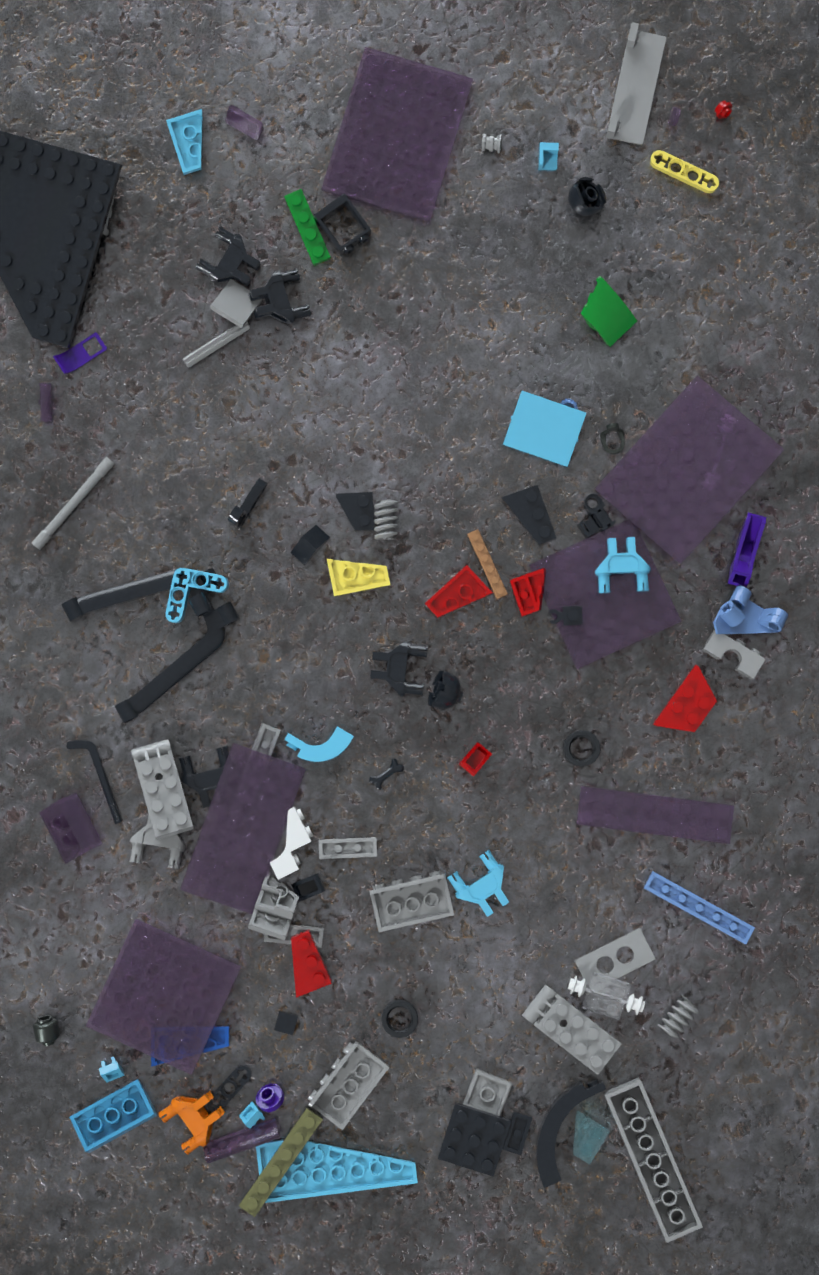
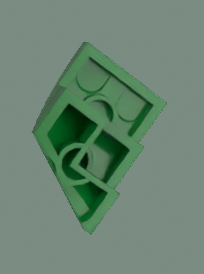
[581,276,637,347]

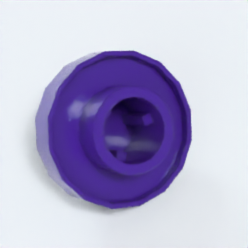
[256,1083,284,1112]

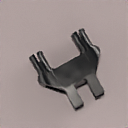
[195,226,261,287]
[248,268,311,324]
[370,641,428,696]
[178,746,236,808]

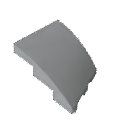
[248,871,299,940]

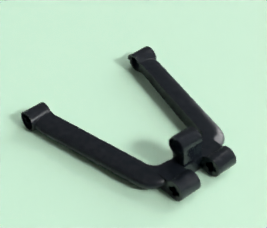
[62,568,240,724]

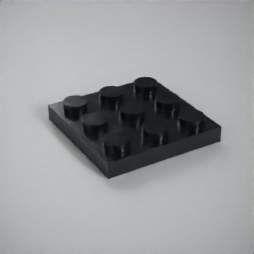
[438,1102,511,1177]

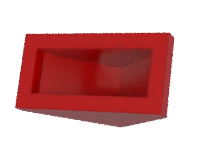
[459,742,492,777]

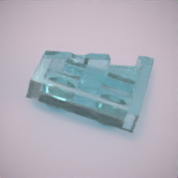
[573,1110,610,1164]

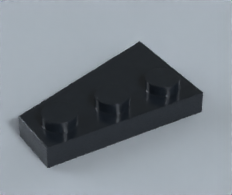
[501,485,557,545]

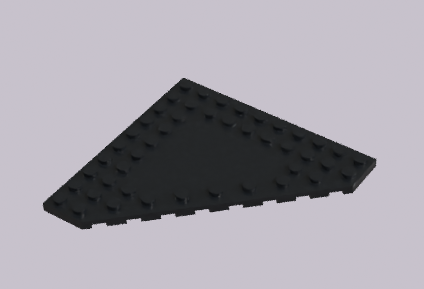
[0,131,122,349]

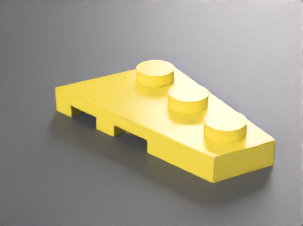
[327,559,390,597]

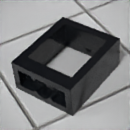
[314,193,371,256]

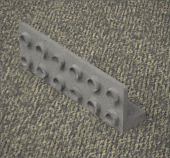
[606,22,666,145]

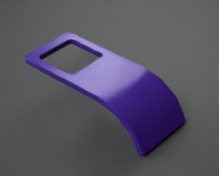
[53,332,107,374]

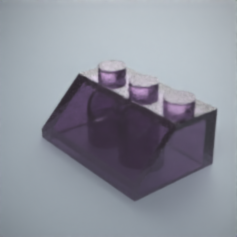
[39,793,103,864]

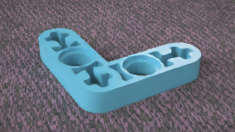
[166,568,229,623]

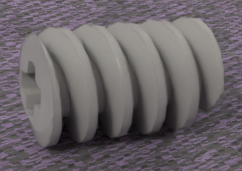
[374,500,398,540]
[657,995,699,1039]

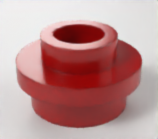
[715,101,732,119]

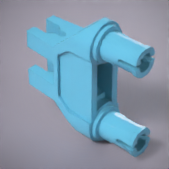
[595,537,651,594]
[447,850,509,917]

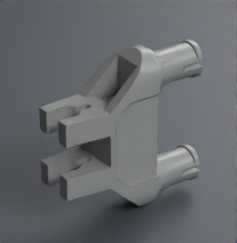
[129,815,186,869]

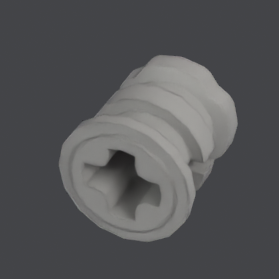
[482,134,502,153]

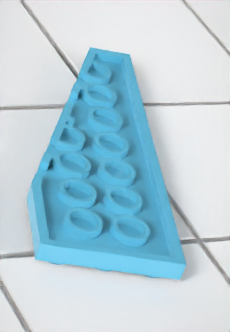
[256,1139,418,1203]

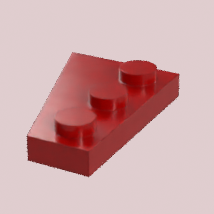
[425,565,493,618]

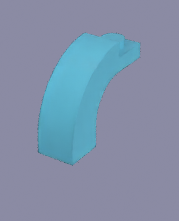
[284,726,354,762]

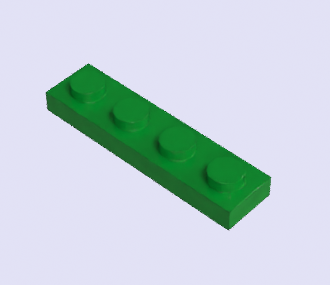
[284,189,331,266]

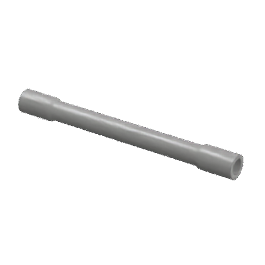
[32,457,115,550]

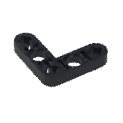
[228,478,268,530]

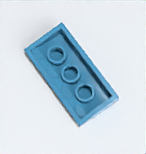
[69,1079,158,1153]

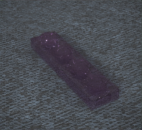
[203,1118,281,1163]

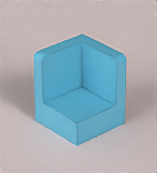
[538,142,559,170]

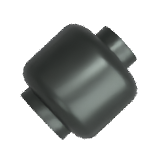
[33,1015,60,1046]

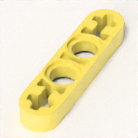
[650,150,719,194]

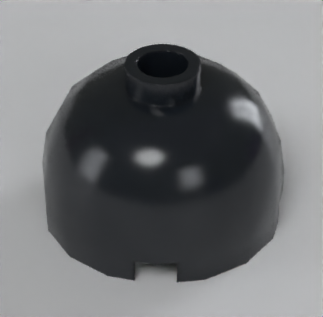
[568,177,607,216]
[428,670,463,710]

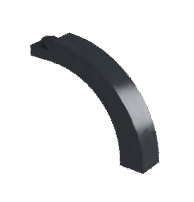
[536,1079,606,1188]

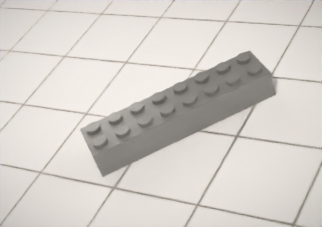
[603,1077,703,1243]

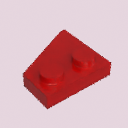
[510,568,546,616]

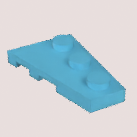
[166,109,203,175]

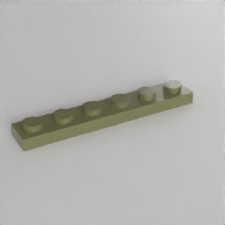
[239,1107,323,1217]

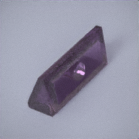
[225,105,264,140]

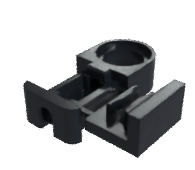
[577,494,616,539]

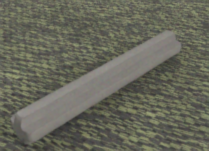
[183,322,250,367]

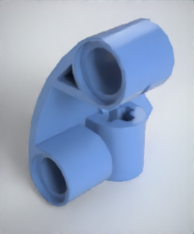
[713,586,788,634]

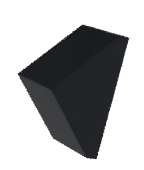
[290,525,330,566]
[291,872,326,902]

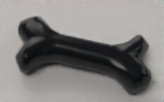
[369,758,404,790]

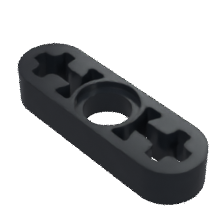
[207,1065,252,1112]

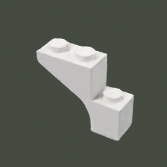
[270,807,313,880]

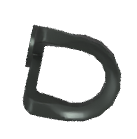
[600,423,625,454]

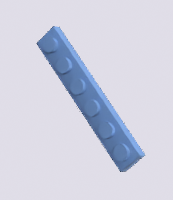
[643,871,755,944]

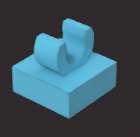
[99,1057,125,1083]
[239,1101,265,1128]

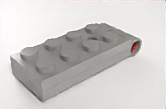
[131,739,194,840]
[522,984,621,1075]

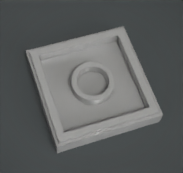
[210,279,263,328]
[463,1068,513,1116]

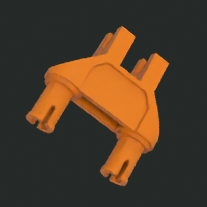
[158,1091,225,1154]

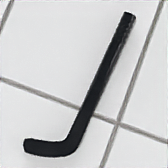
[66,740,122,824]

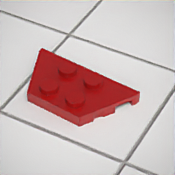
[653,664,717,732]

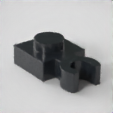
[549,606,583,626]

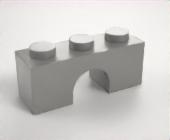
[702,630,765,680]

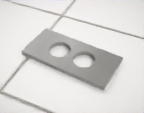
[574,928,656,990]

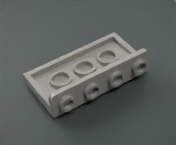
[369,871,454,932]
[308,1040,390,1130]

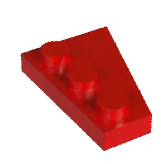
[291,930,332,998]

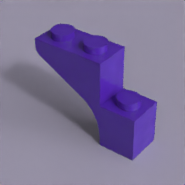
[728,512,767,588]

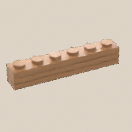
[467,529,508,600]

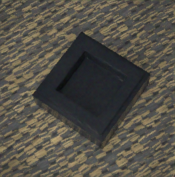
[274,1011,298,1035]

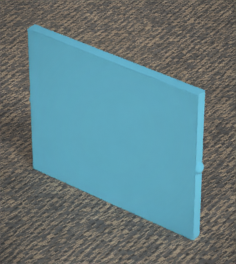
[503,391,586,467]

